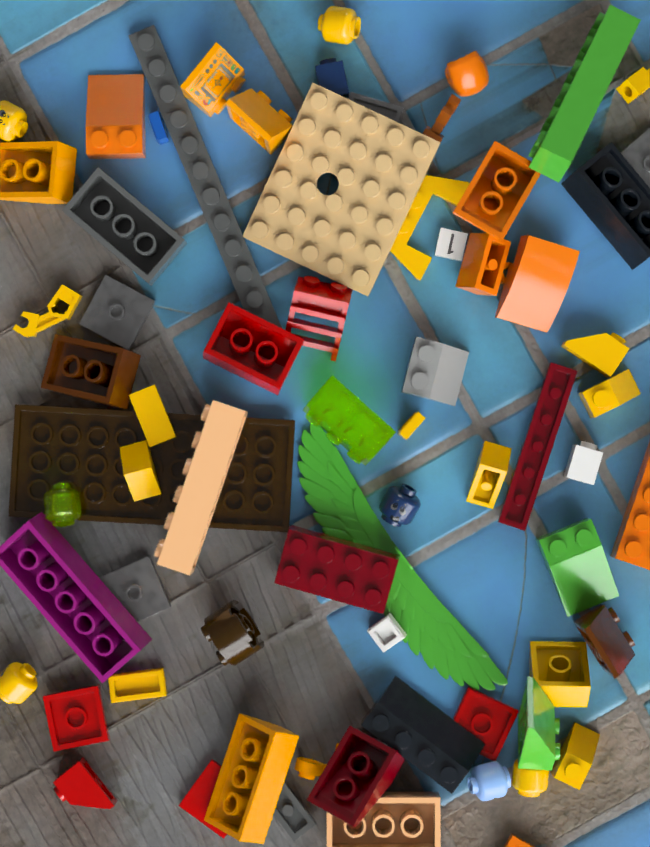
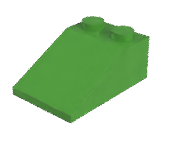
[536,518,619,617]
[517,676,560,771]

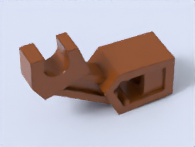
[422,94,461,142]

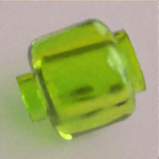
[44,483,81,527]

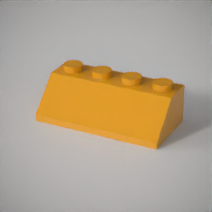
[204,713,299,844]

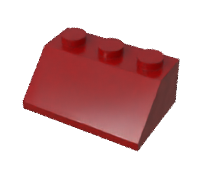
[203,302,305,395]

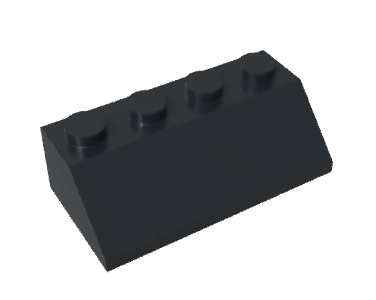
[561,142,650,270]
[361,676,485,794]

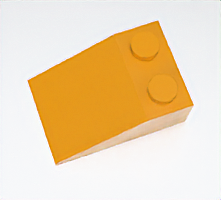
[225,88,293,155]
[0,141,77,204]

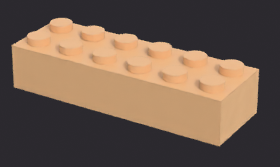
[154,400,248,575]

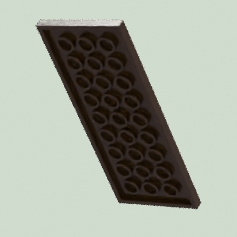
[8,404,295,532]

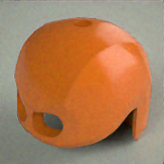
[445,50,489,97]

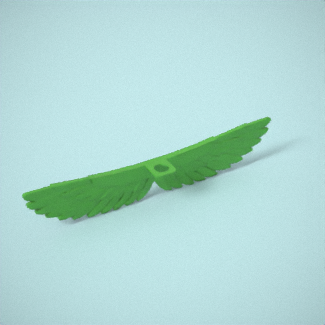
[297,420,508,690]

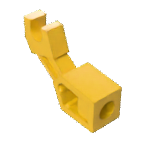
[616,67,650,104]
[13,284,83,337]

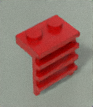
[286,276,353,362]

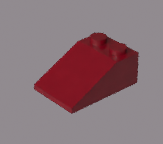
[307,726,405,828]

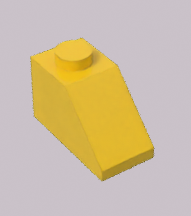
[561,332,630,378]
[578,369,641,418]
[466,441,512,509]
[550,722,600,790]

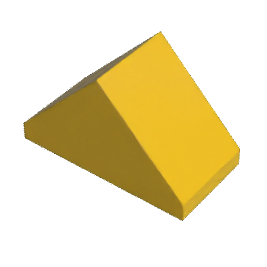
[119,440,162,502]

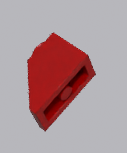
[53,757,117,809]

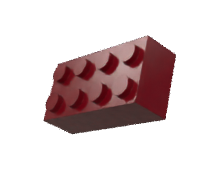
[274,525,400,614]

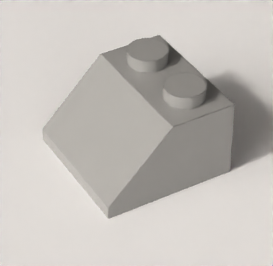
[401,337,469,406]

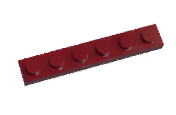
[497,362,578,531]

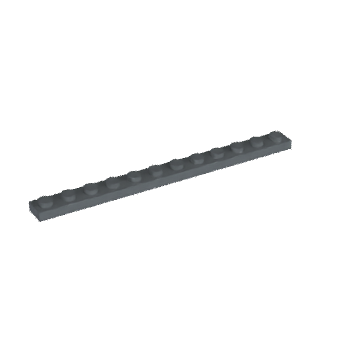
[128,25,282,328]

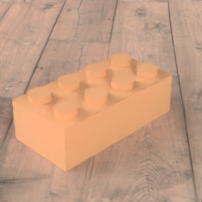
[327,792,441,847]

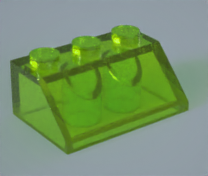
[303,375,396,466]

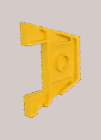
[390,175,470,281]

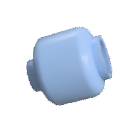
[467,761,511,801]

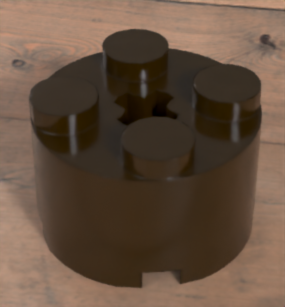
[201,600,264,666]

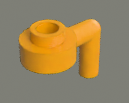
[294,743,339,780]

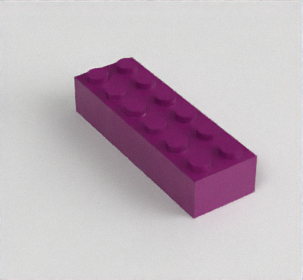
[0,512,153,683]

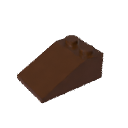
[41,334,141,409]
[573,604,635,679]

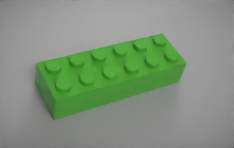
[528,5,641,183]

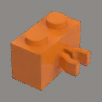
[455,233,511,296]

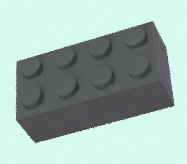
[62,167,187,286]

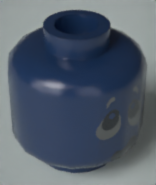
[379,484,421,527]

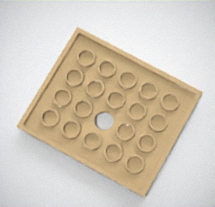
[243,82,441,297]

